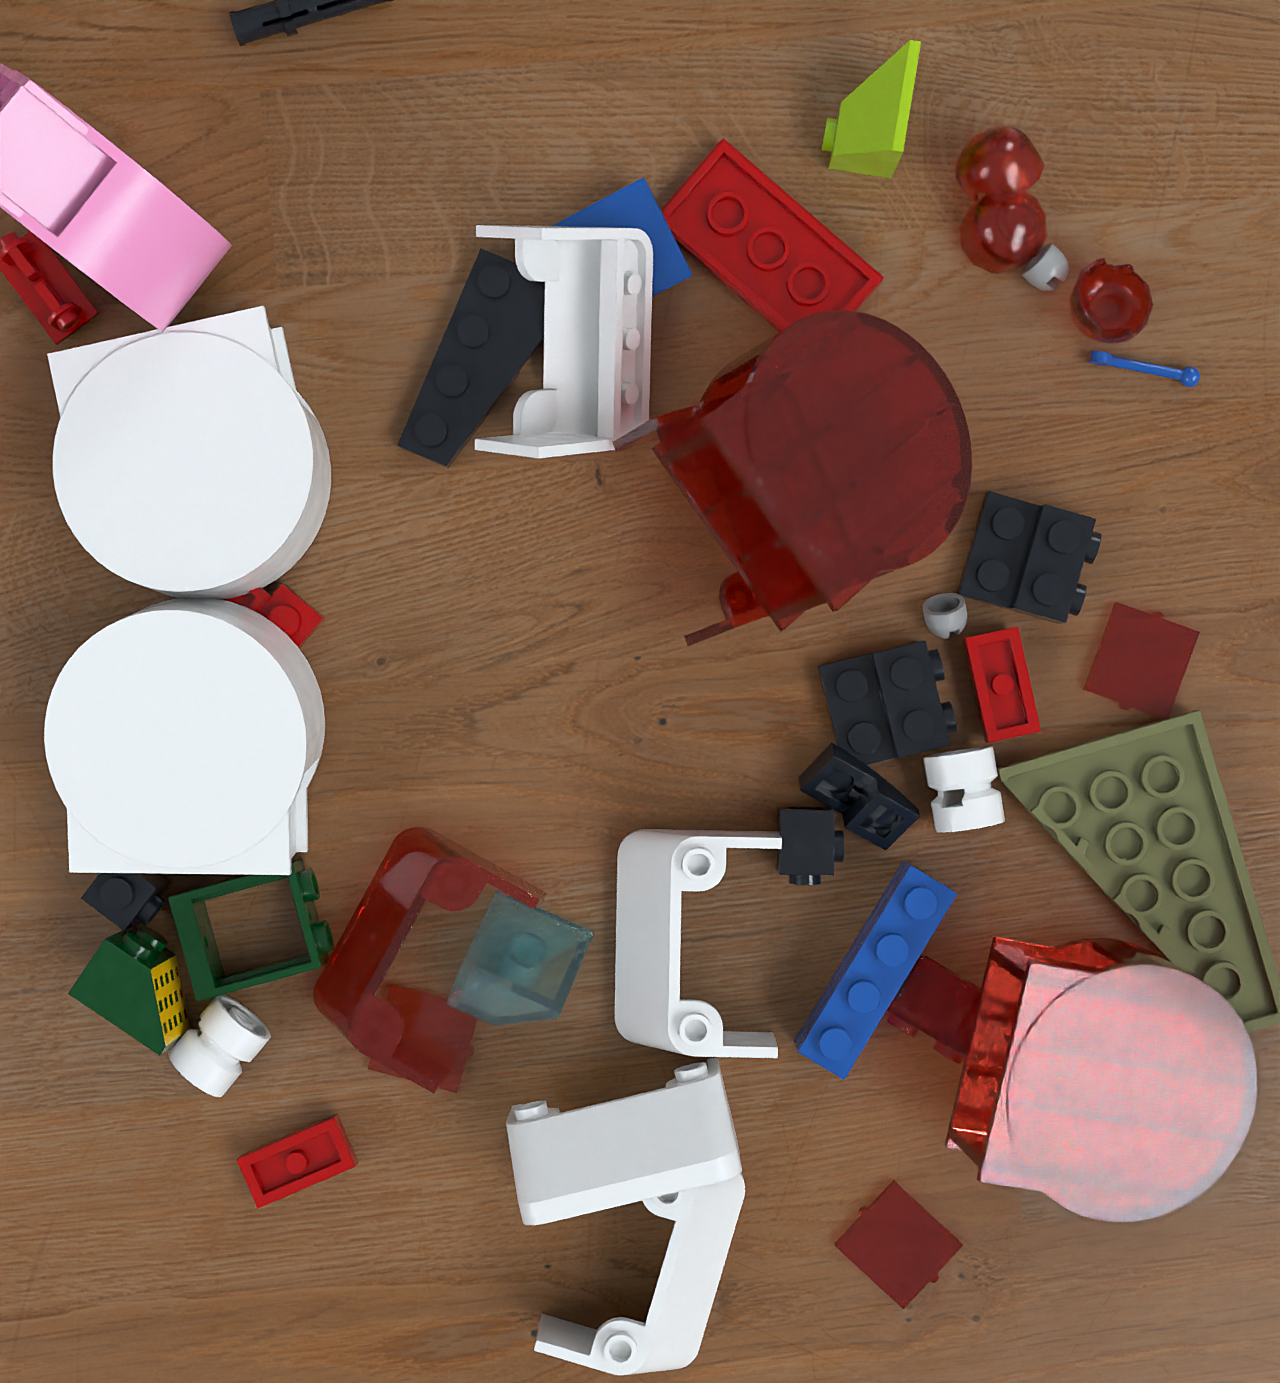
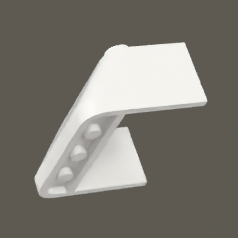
[475,225,653,458]
[615,829,782,1058]
[506,1057,742,1225]
[534,1173,745,1375]

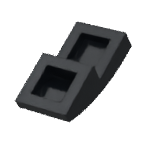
[798,742,920,850]

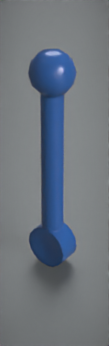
[1089,351,1200,387]

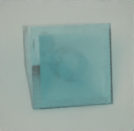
[446,890,594,1026]

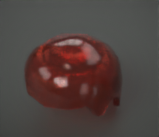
[955,126,1045,204]
[959,187,1048,274]
[1069,258,1153,344]

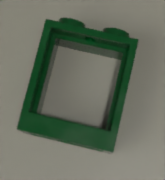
[168,859,334,1002]

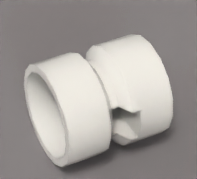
[923,746,1005,832]
[168,995,271,1097]

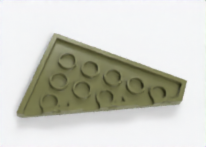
[997,710,1280,1035]

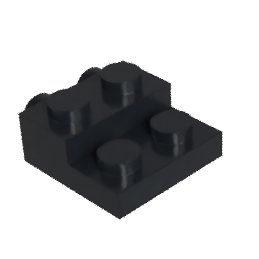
[956,491,1102,624]
[817,641,957,765]

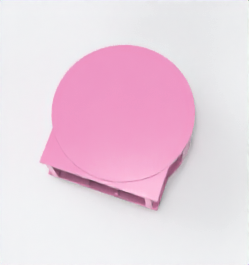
[0,63,232,332]

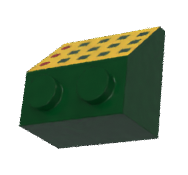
[68,926,191,1056]

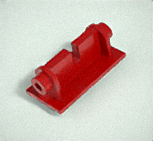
[0,231,99,345]

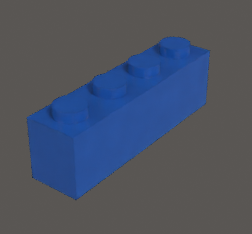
[794,860,957,1080]

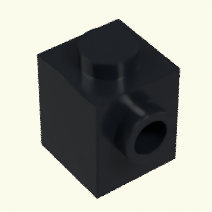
[777,806,844,885]
[81,873,172,931]

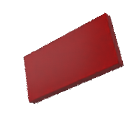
[661,138,884,361]

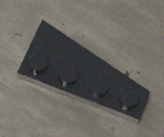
[397,248,545,468]

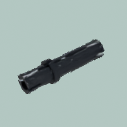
[229,0,394,47]

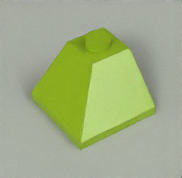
[821,40,921,179]

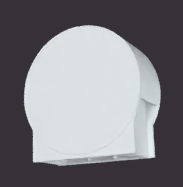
[47,306,331,600]
[44,598,325,875]

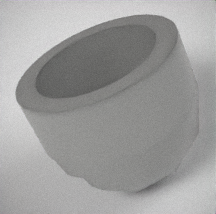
[1021,242,1069,291]
[922,593,967,639]

